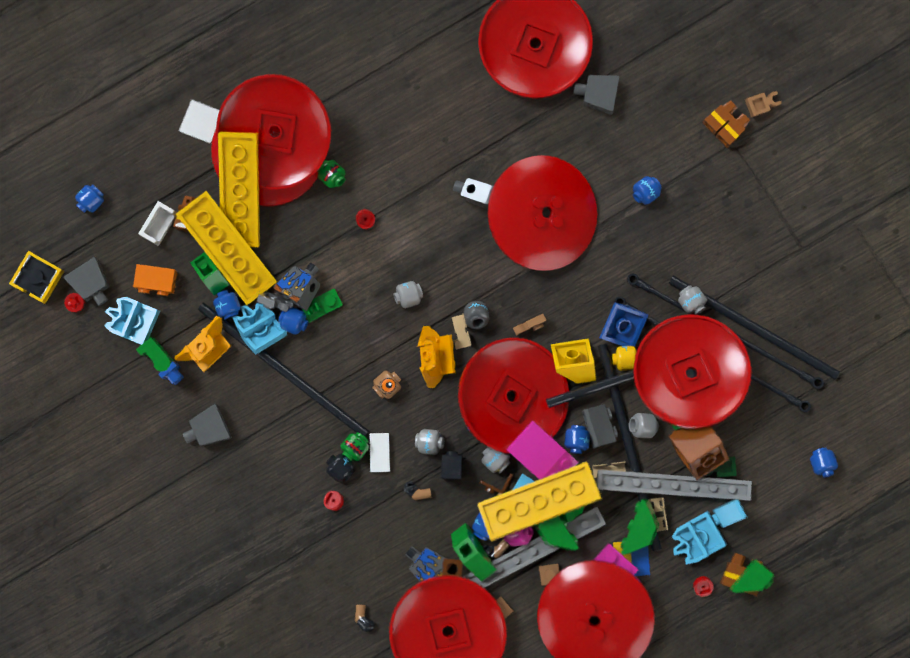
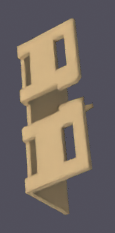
[452,314,471,350]
[592,461,626,478]
[649,497,668,531]

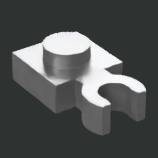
[257,291,294,312]

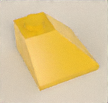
[551,339,596,383]

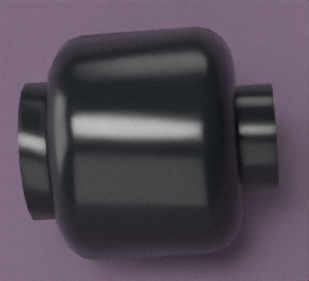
[326,453,355,482]

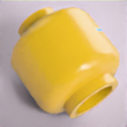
[612,346,637,371]

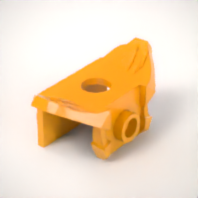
[175,316,231,372]
[417,326,455,388]

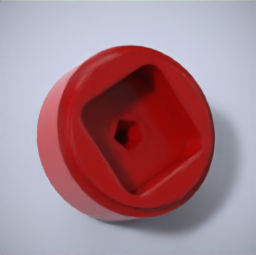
[355,209,375,229]
[64,293,85,313]
[324,491,344,511]
[693,576,714,597]

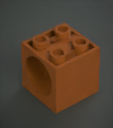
[669,426,729,481]

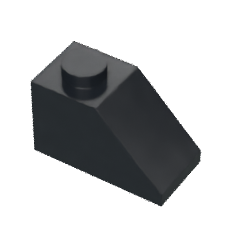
[441,452,462,479]

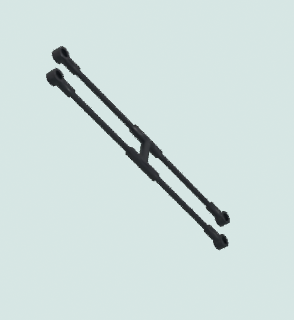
[614,273,824,412]

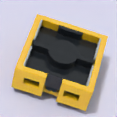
[9,251,64,304]

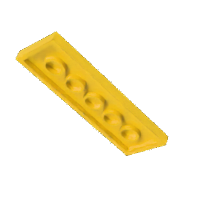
[218,132,260,247]
[176,191,277,305]
[478,462,601,541]

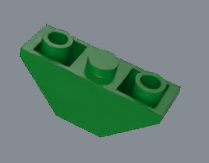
[620,498,660,555]
[535,516,579,551]
[451,523,497,582]

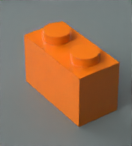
[133,264,177,296]

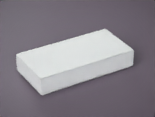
[370,433,390,472]

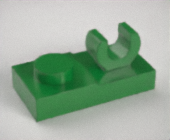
[302,288,343,323]

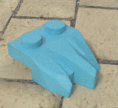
[105,297,160,345]
[232,303,287,355]
[672,511,727,564]

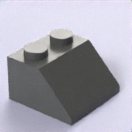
[582,404,618,448]

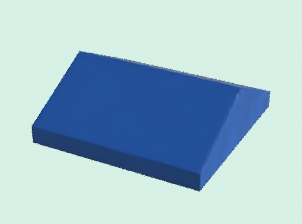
[599,303,648,347]

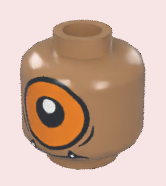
[372,371,401,399]

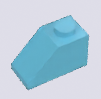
[711,499,746,527]

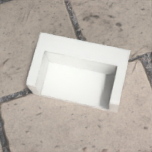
[138,201,177,246]

